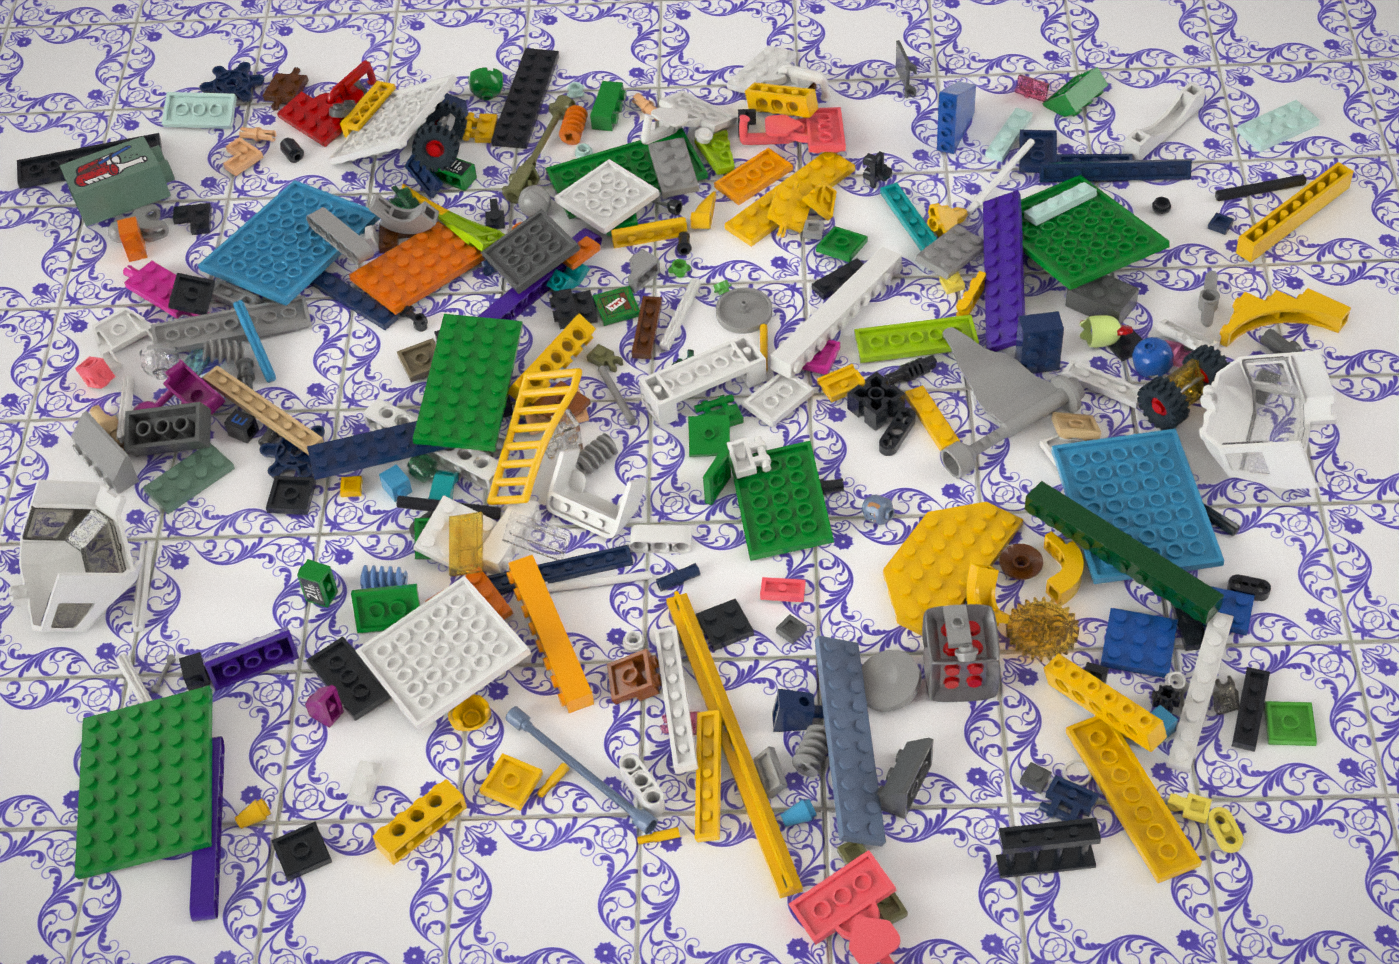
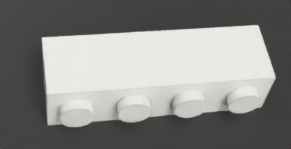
[476,499,541,574]

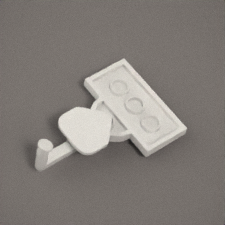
[726,45,831,102]
[641,90,737,145]

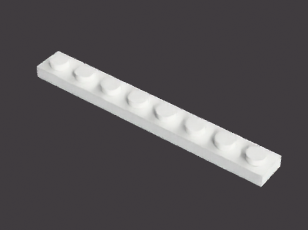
[1166,612,1234,773]
[654,625,698,774]

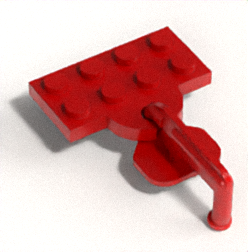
[277,60,377,147]

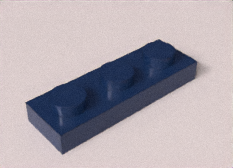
[404,155,443,198]

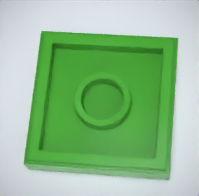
[1264,701,1317,746]

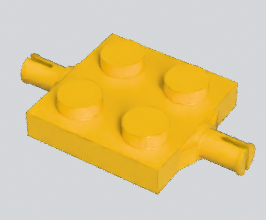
[766,181,810,238]

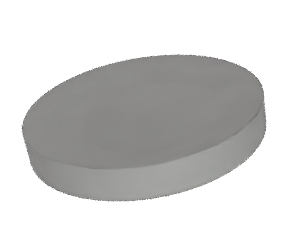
[716,287,772,334]
[862,650,922,712]

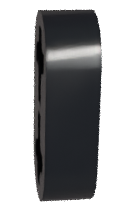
[1227,574,1271,601]

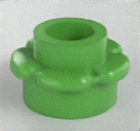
[713,280,732,296]

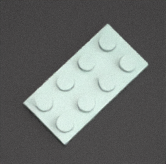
[162,92,237,129]
[1237,100,1320,152]

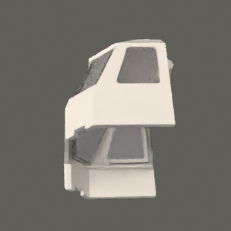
[1200,350,1337,489]

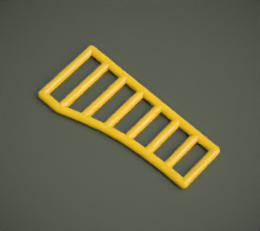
[487,368,582,505]

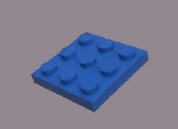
[1100,608,1178,678]

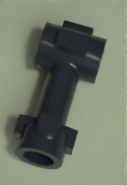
[400,305,428,332]

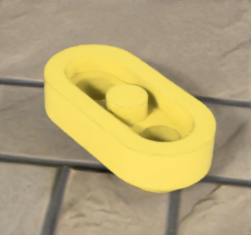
[1207,807,1244,853]

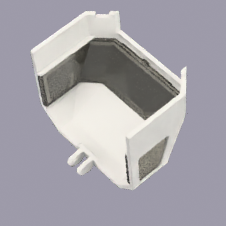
[8,480,143,632]

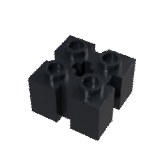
[847,371,905,431]

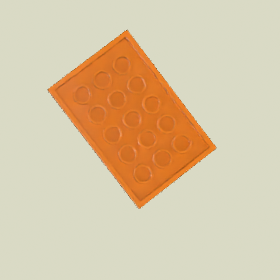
[349,221,485,315]

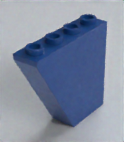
[937,81,976,154]

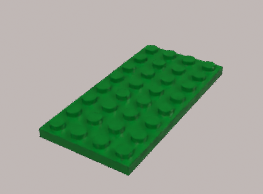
[545,128,708,220]
[413,314,523,452]

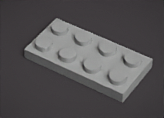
[648,137,699,198]
[915,224,984,280]

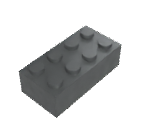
[124,402,211,457]

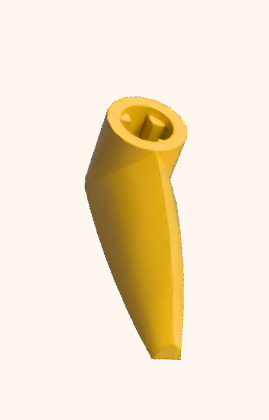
[690,191,716,229]

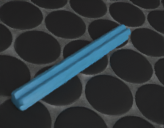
[233,300,276,383]

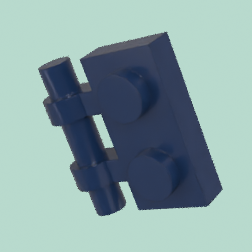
[1038,775,1099,821]

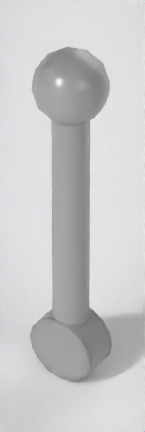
[151,654,176,693]

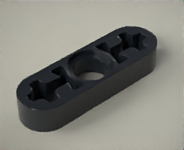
[879,407,916,456]

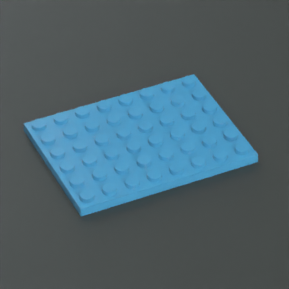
[198,180,381,306]
[1051,428,1225,584]

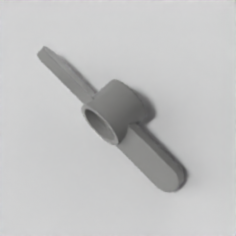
[1198,271,1220,327]

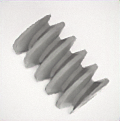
[203,337,245,365]
[575,433,618,474]
[792,724,828,777]

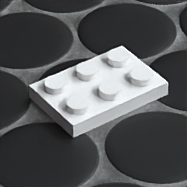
[743,373,814,427]

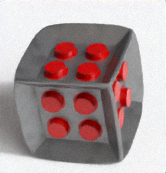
[922,604,1001,702]

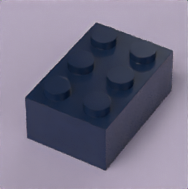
[1015,311,1064,373]

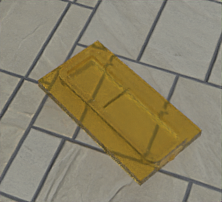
[449,512,483,577]

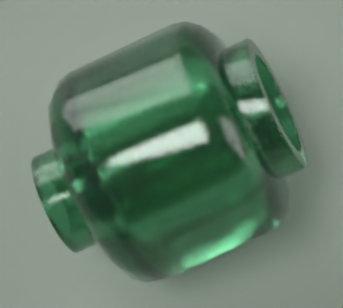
[407,454,439,483]

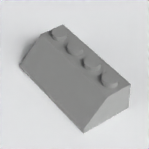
[71,411,139,494]

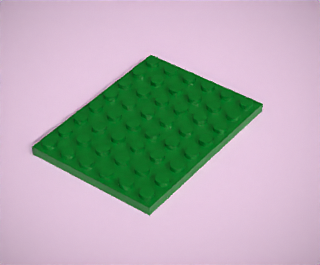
[1021,175,1170,290]
[74,686,213,880]

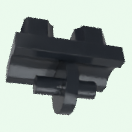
[863,151,892,189]

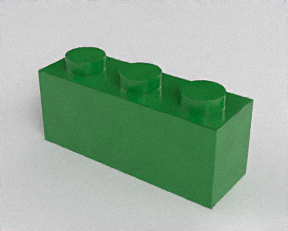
[590,81,627,131]

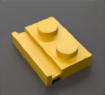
[817,364,865,403]

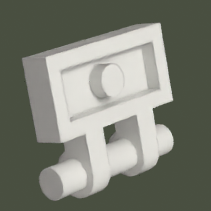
[727,435,771,479]

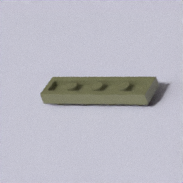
[837,842,908,924]

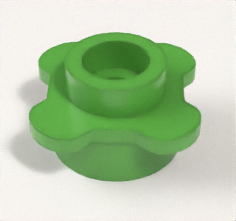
[668,259,691,278]

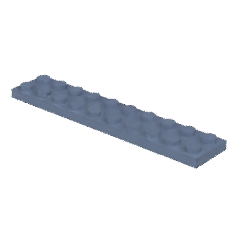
[814,635,886,847]

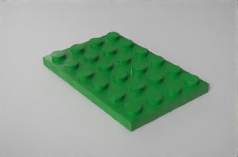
[730,441,834,561]

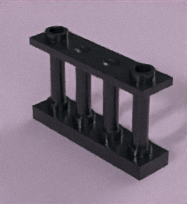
[996,817,1101,878]

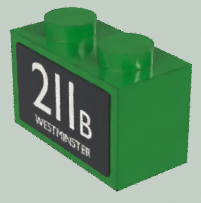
[434,158,477,191]
[297,559,338,608]

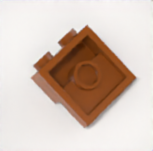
[607,648,662,705]

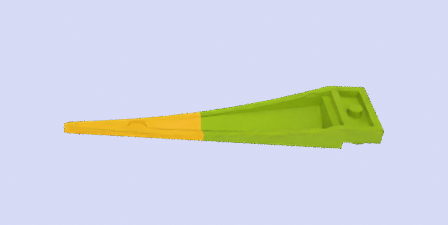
[402,184,505,251]

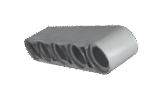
[306,207,374,265]

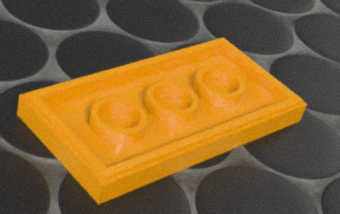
[714,148,793,205]

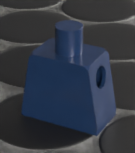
[772,689,824,732]

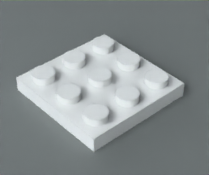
[413,496,498,575]

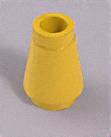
[234,798,271,829]

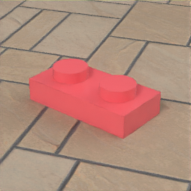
[760,577,806,602]

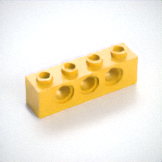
[745,82,819,118]
[372,779,467,866]

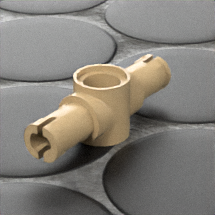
[90,405,124,450]

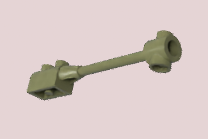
[502,95,576,204]

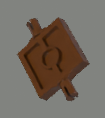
[262,67,309,111]

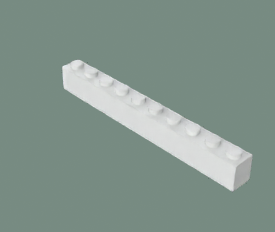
[771,246,903,379]

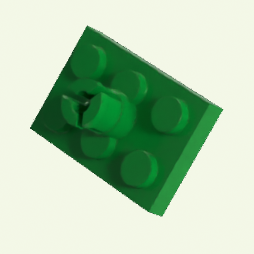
[351,584,420,633]

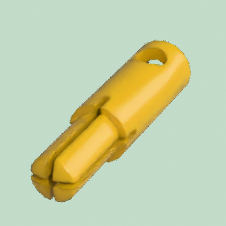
[537,762,570,798]
[637,827,680,845]

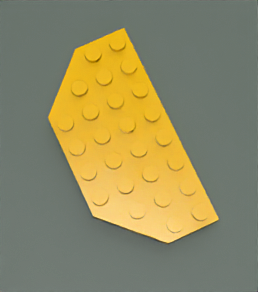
[883,502,1023,636]

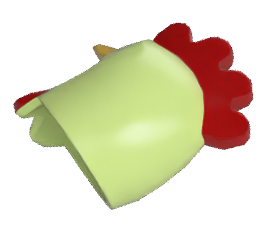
[1079,315,1133,348]

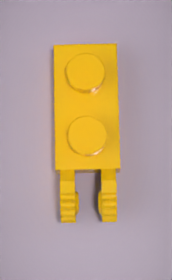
[956,271,986,316]

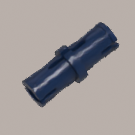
[656,563,701,592]

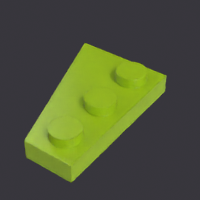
[694,130,735,175]

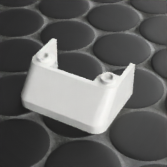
[546,448,647,538]

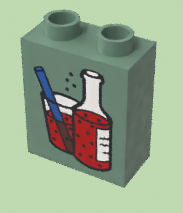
[60,136,175,227]

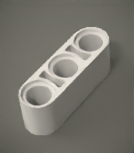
[629,524,692,554]
[619,753,665,817]

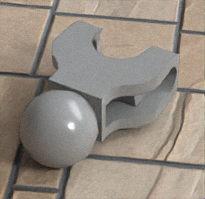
[108,204,169,243]

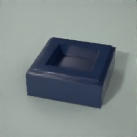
[1207,212,1234,235]

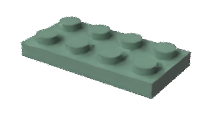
[143,443,235,514]

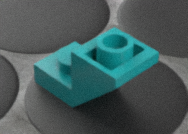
[546,263,590,291]
[428,470,460,500]

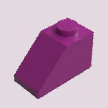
[305,685,344,728]

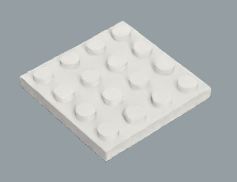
[554,159,660,234]

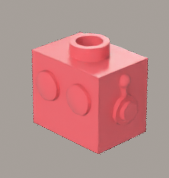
[75,356,116,389]

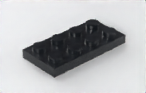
[306,636,391,721]

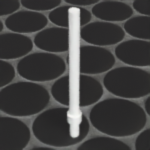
[966,139,1035,216]
[545,571,652,592]

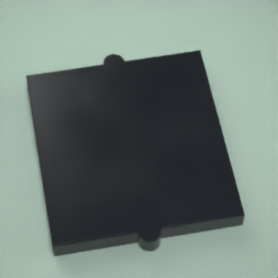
[1107,330,1143,362]

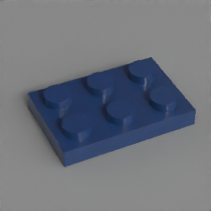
[1019,129,1057,173]

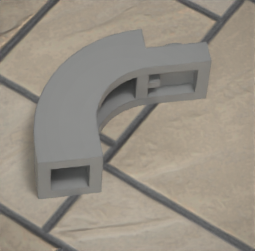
[369,193,439,234]

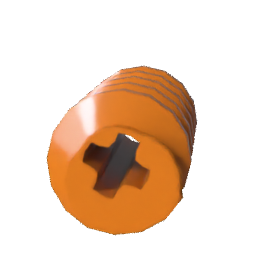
[559,105,588,145]

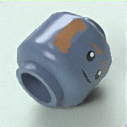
[861,495,895,525]

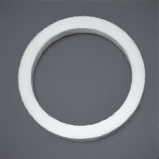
[1062,760,1092,786]

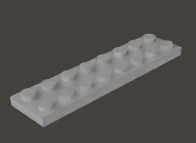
[151,295,312,357]

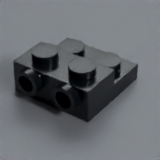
[549,288,598,330]

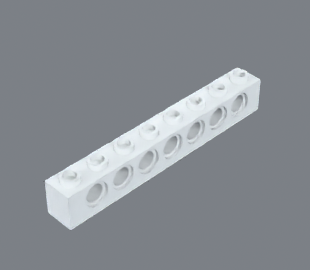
[363,398,507,492]

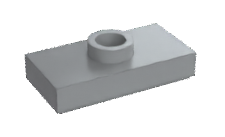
[943,604,972,649]
[754,746,788,798]

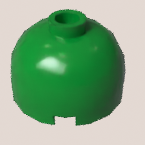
[468,67,503,101]

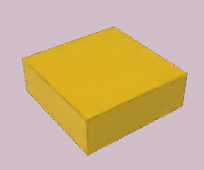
[340,476,363,497]

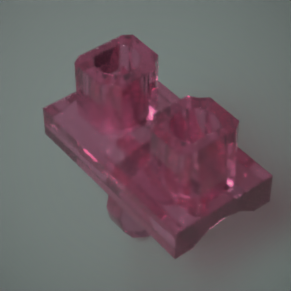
[1015,74,1050,102]

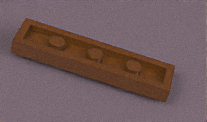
[631,296,662,359]

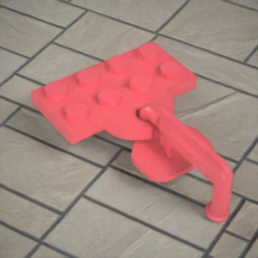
[739,107,846,153]
[788,850,901,964]

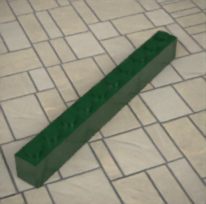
[1024,481,1224,625]

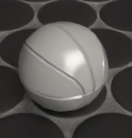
[518,185,551,217]

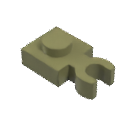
[586,344,623,372]

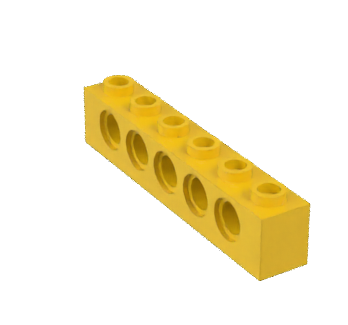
[508,313,596,407]
[1043,653,1167,752]

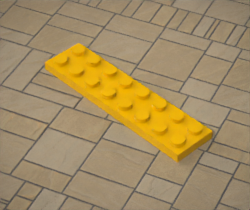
[725,152,855,247]
[1066,716,1202,884]

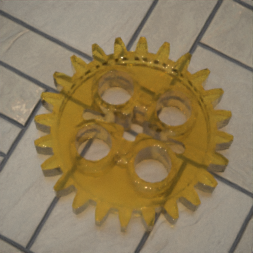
[1006,597,1080,662]

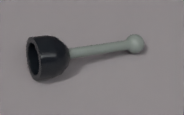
[652,200,683,215]

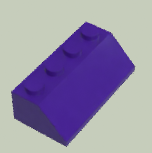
[203,626,299,691]

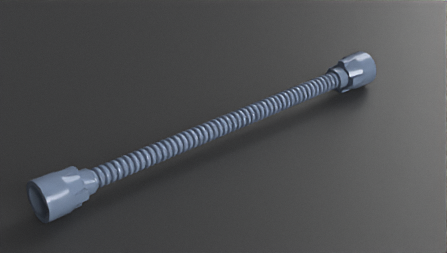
[505,706,658,834]

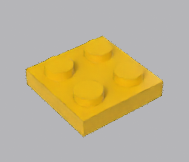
[479,753,543,811]

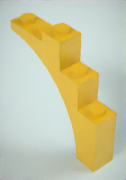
[1219,288,1351,347]

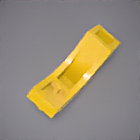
[1044,531,1084,607]
[967,563,1010,626]

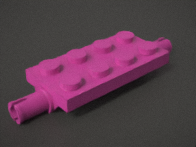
[123,260,209,319]

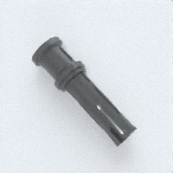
[236,358,255,412]

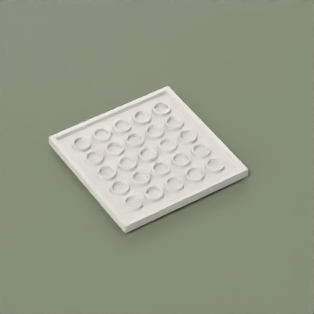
[328,74,458,165]
[355,576,531,732]

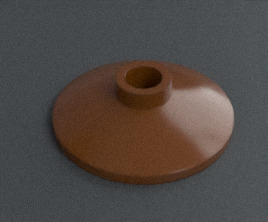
[999,544,1043,580]

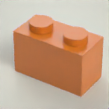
[117,216,148,262]

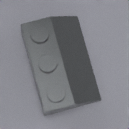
[877,737,934,819]

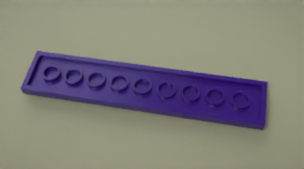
[983,190,1025,352]

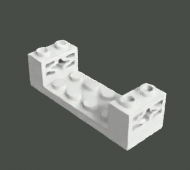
[639,334,767,427]

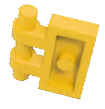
[462,112,498,143]

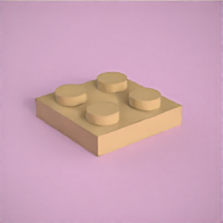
[1051,412,1101,441]

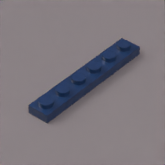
[310,270,398,330]

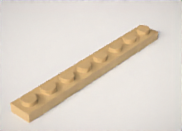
[202,366,324,455]

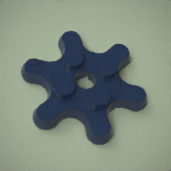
[199,62,265,103]
[259,425,325,478]

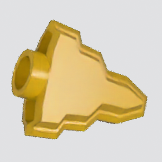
[927,203,968,238]

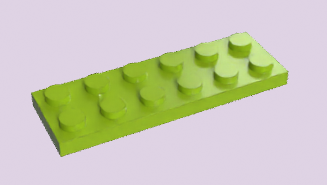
[854,315,979,363]

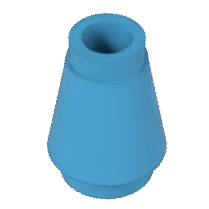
[780,799,817,827]

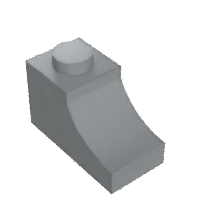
[628,249,660,294]

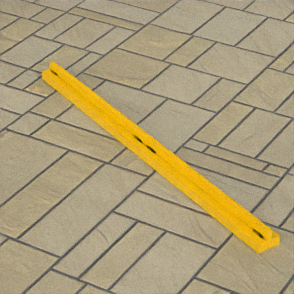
[666,591,803,899]

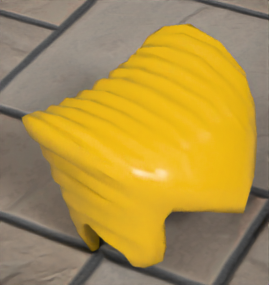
[448,694,491,731]

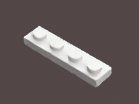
[1062,359,1140,409]

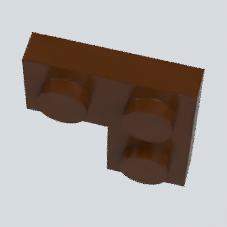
[379,224,416,254]

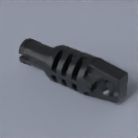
[884,355,937,387]

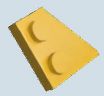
[802,181,837,221]

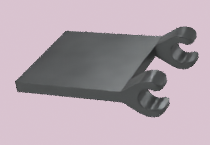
[895,40,917,98]

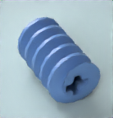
[360,565,408,589]

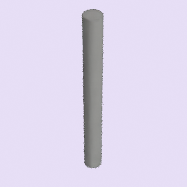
[598,366,636,425]

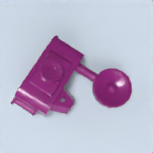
[133,359,226,415]

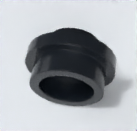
[1152,197,1171,214]

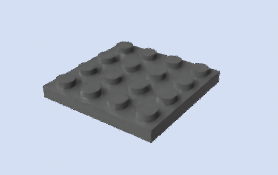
[481,209,580,294]

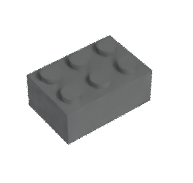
[1065,274,1139,325]

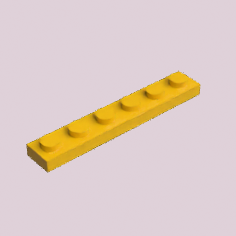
[695,710,722,842]

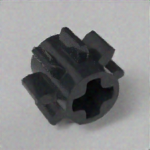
[1151,685,1180,713]

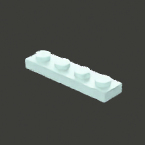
[985,107,1033,162]
[1024,182,1097,226]

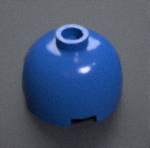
[1132,337,1174,378]

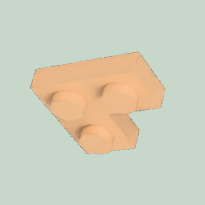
[223,137,264,176]

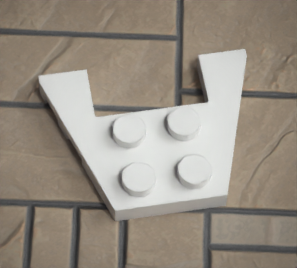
[92,307,154,373]

